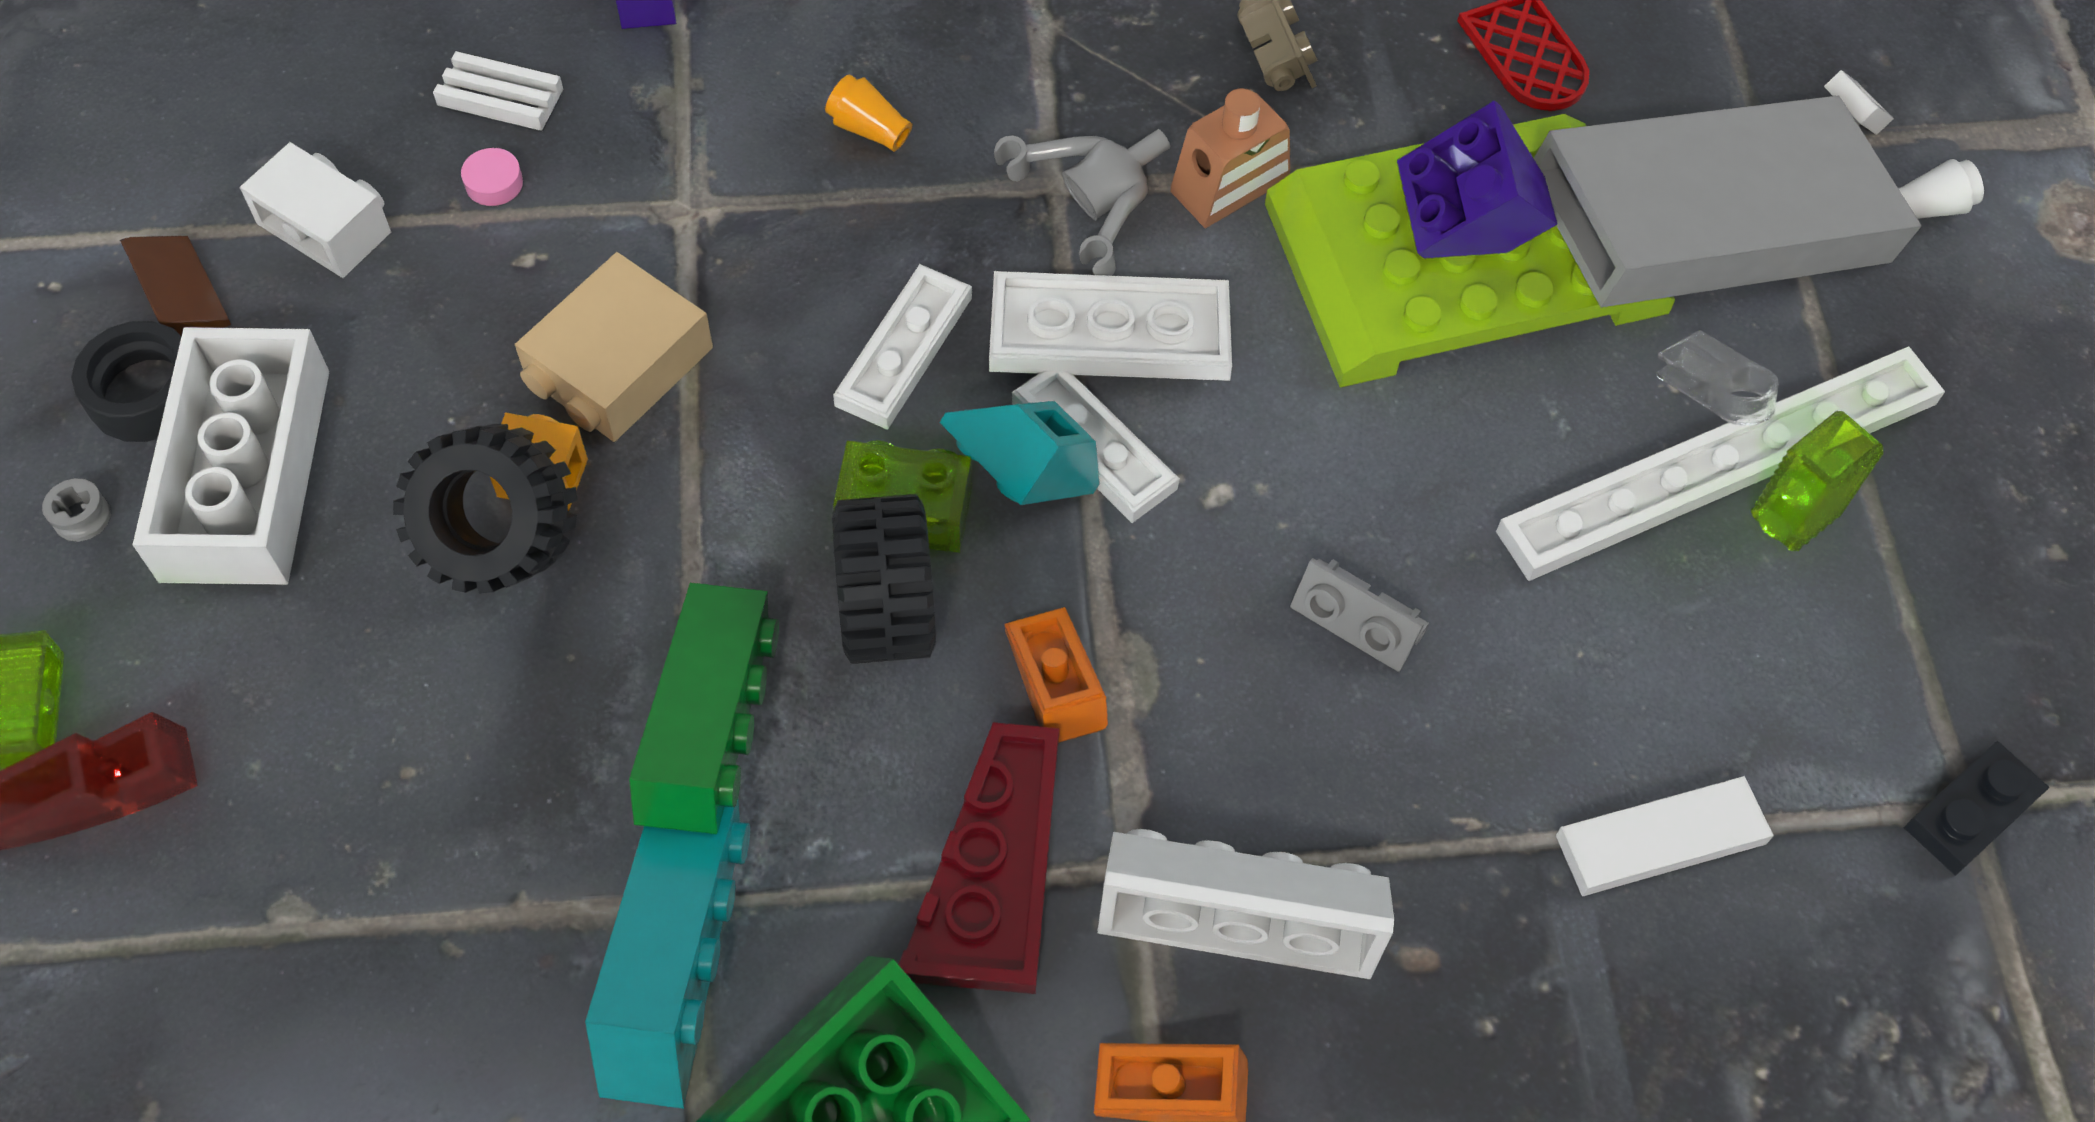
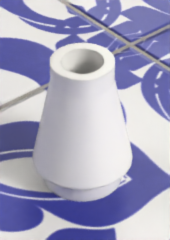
[1898,159,1984,219]

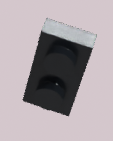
[1903,741,2050,876]

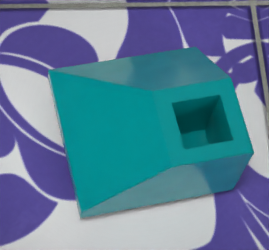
[939,401,1100,505]

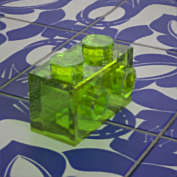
[833,440,972,553]

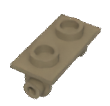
[1237,0,1318,91]

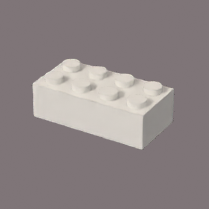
[133,327,329,585]

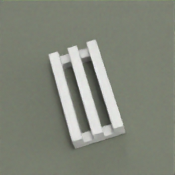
[433,51,563,131]

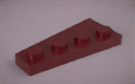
[898,722,1059,994]

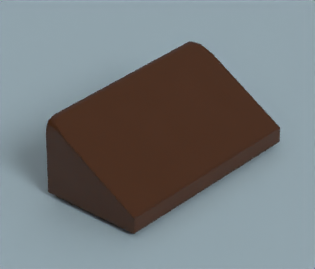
[120,236,231,337]

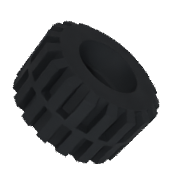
[393,424,578,594]
[832,494,936,664]

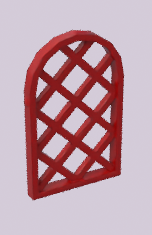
[1457,0,1590,111]

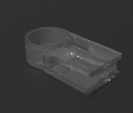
[1657,330,1779,425]

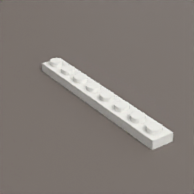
[1496,346,1945,581]

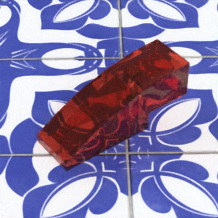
[0,712,198,850]

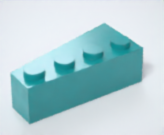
[585,799,750,1109]

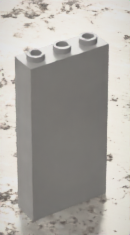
[1534,95,1922,307]

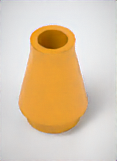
[825,74,912,152]

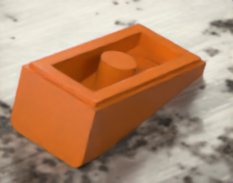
[1004,607,1108,743]
[1094,1043,1248,1122]

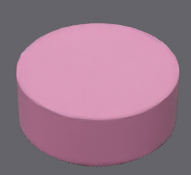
[461,148,523,206]

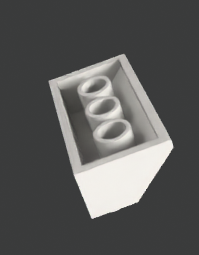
[1097,829,1394,979]

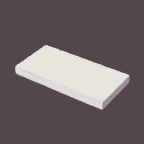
[989,271,1232,381]

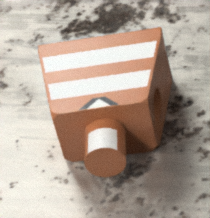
[1170,88,1290,229]

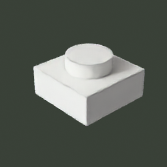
[1824,70,1894,135]

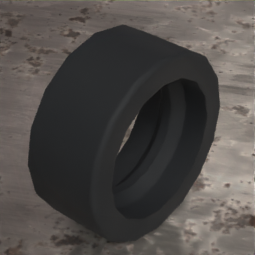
[71,321,181,442]

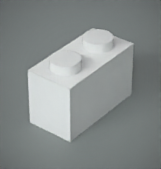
[240,142,391,278]

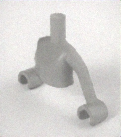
[994,129,1170,276]

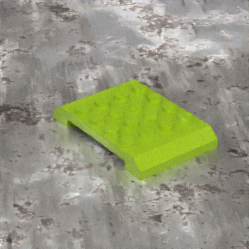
[1265,114,1675,388]

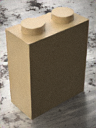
[515,252,713,442]

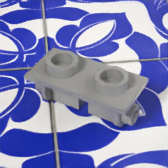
[1290,558,1430,672]

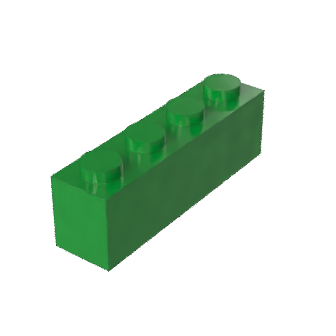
[629,582,779,834]

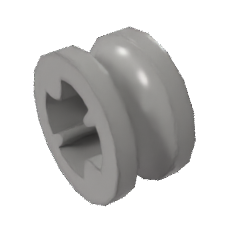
[42,478,111,542]

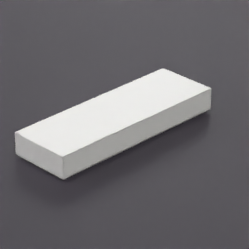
[833,264,972,430]
[1012,371,1180,523]
[1556,776,1774,897]

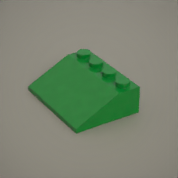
[695,956,1031,1122]

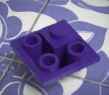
[1397,101,1558,258]

